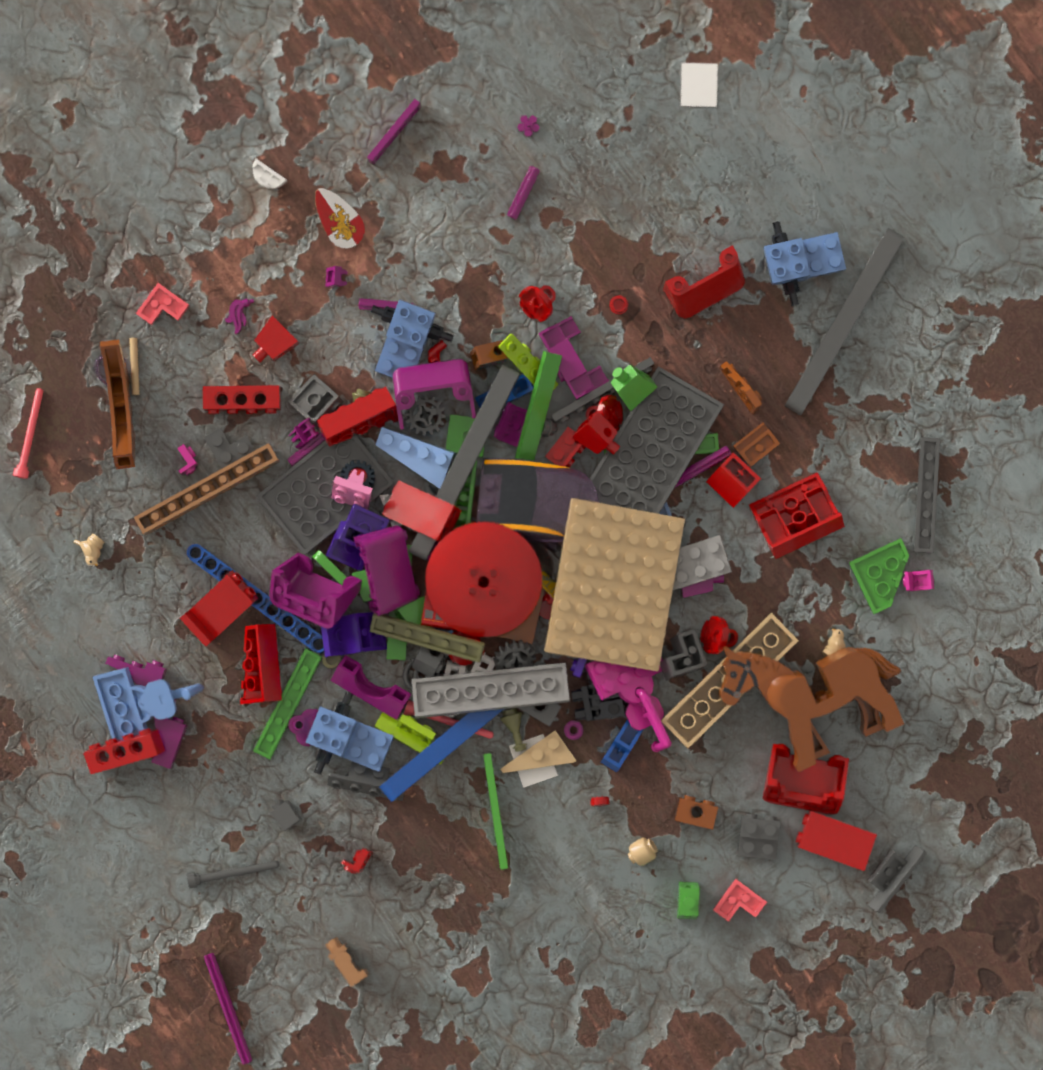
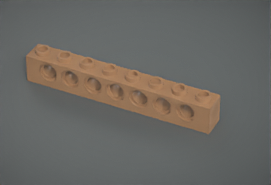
[134,443,280,536]

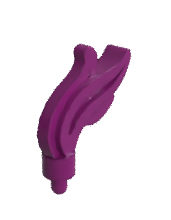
[225,299,254,335]

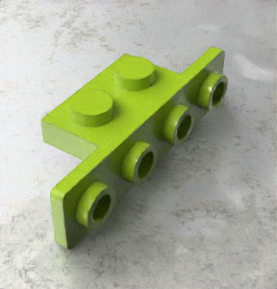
[499,334,558,390]
[375,712,445,765]

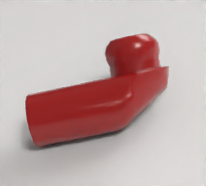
[428,339,447,363]

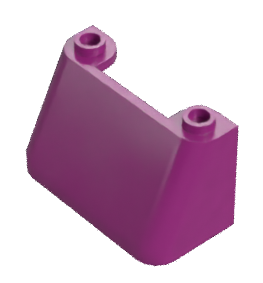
[354,525,420,616]
[270,553,362,629]

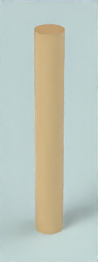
[130,338,140,396]

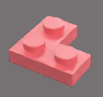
[136,283,189,325]
[713,879,767,922]

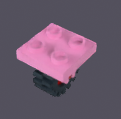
[331,460,375,510]

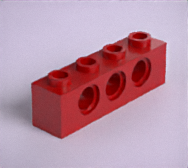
[203,385,281,415]
[83,728,165,774]

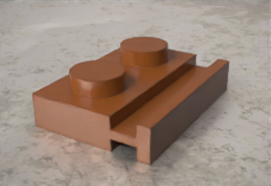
[733,422,781,468]

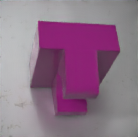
[325,266,348,288]

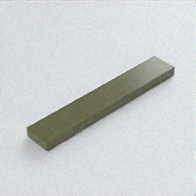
[369,613,485,663]

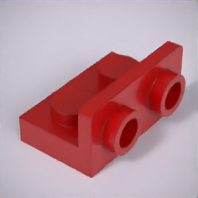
[545,427,586,471]
[341,848,373,874]

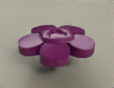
[517,115,539,137]

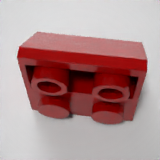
[706,452,761,508]

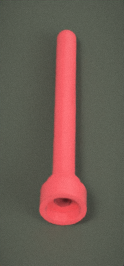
[13,388,43,479]
[404,700,494,739]

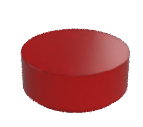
[590,796,610,807]

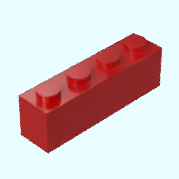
[317,387,399,446]
[240,624,282,705]

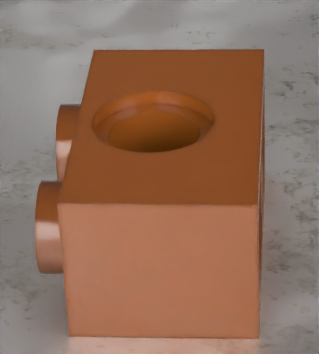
[675,795,718,830]

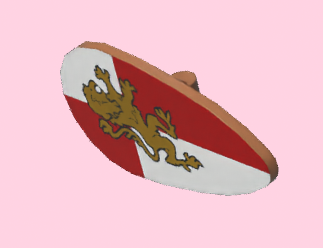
[315,188,365,248]

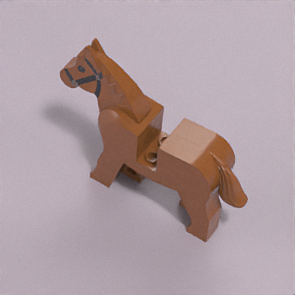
[719,647,904,772]

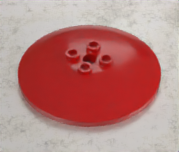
[426,522,542,637]

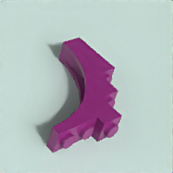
[106,654,188,769]

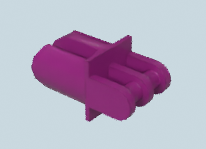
[289,417,319,449]

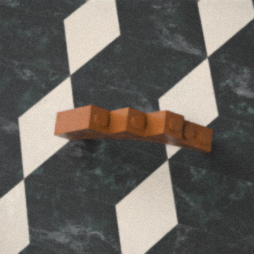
[100,340,135,469]

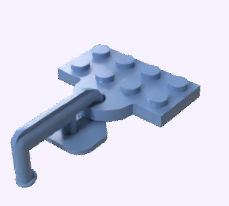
[93,667,204,749]

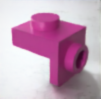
[177,444,198,476]
[903,570,934,591]

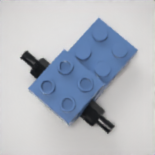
[763,221,846,306]
[371,300,454,378]
[306,691,394,775]

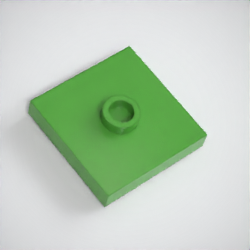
[446,414,485,458]

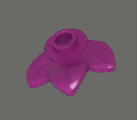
[288,709,318,747]

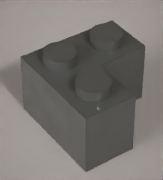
[660,629,708,681]

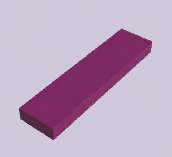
[367,99,421,164]

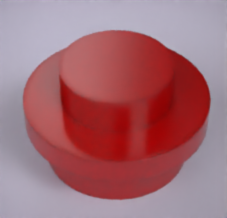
[609,295,628,315]

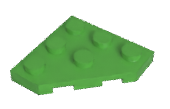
[849,538,909,615]

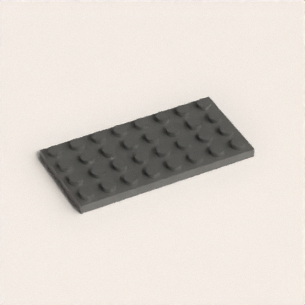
[580,366,724,514]

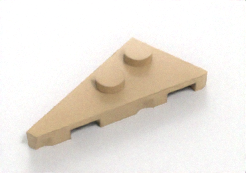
[500,731,576,773]

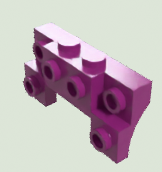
[538,316,609,400]

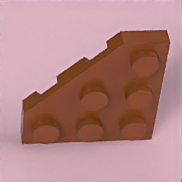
[719,361,763,414]

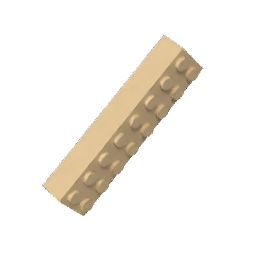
[661,613,799,749]

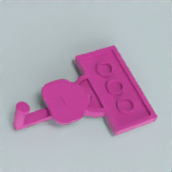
[585,657,671,752]

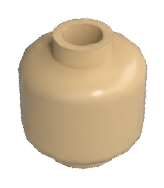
[628,837,658,866]

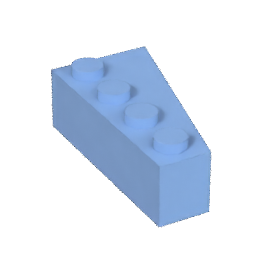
[376,427,456,489]

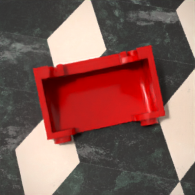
[663,245,745,319]
[763,743,849,815]

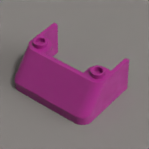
[393,359,476,430]

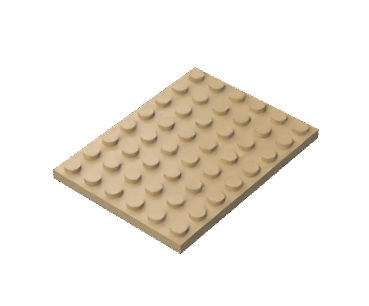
[544,498,685,671]

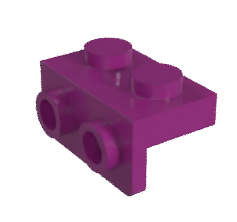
[494,402,527,447]

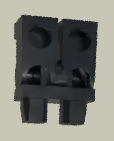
[571,684,625,721]

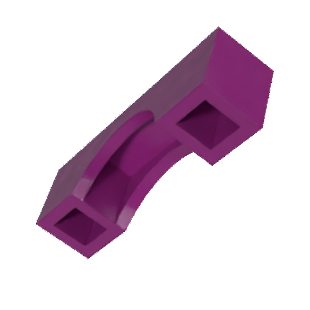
[330,655,411,720]

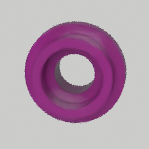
[564,721,583,740]

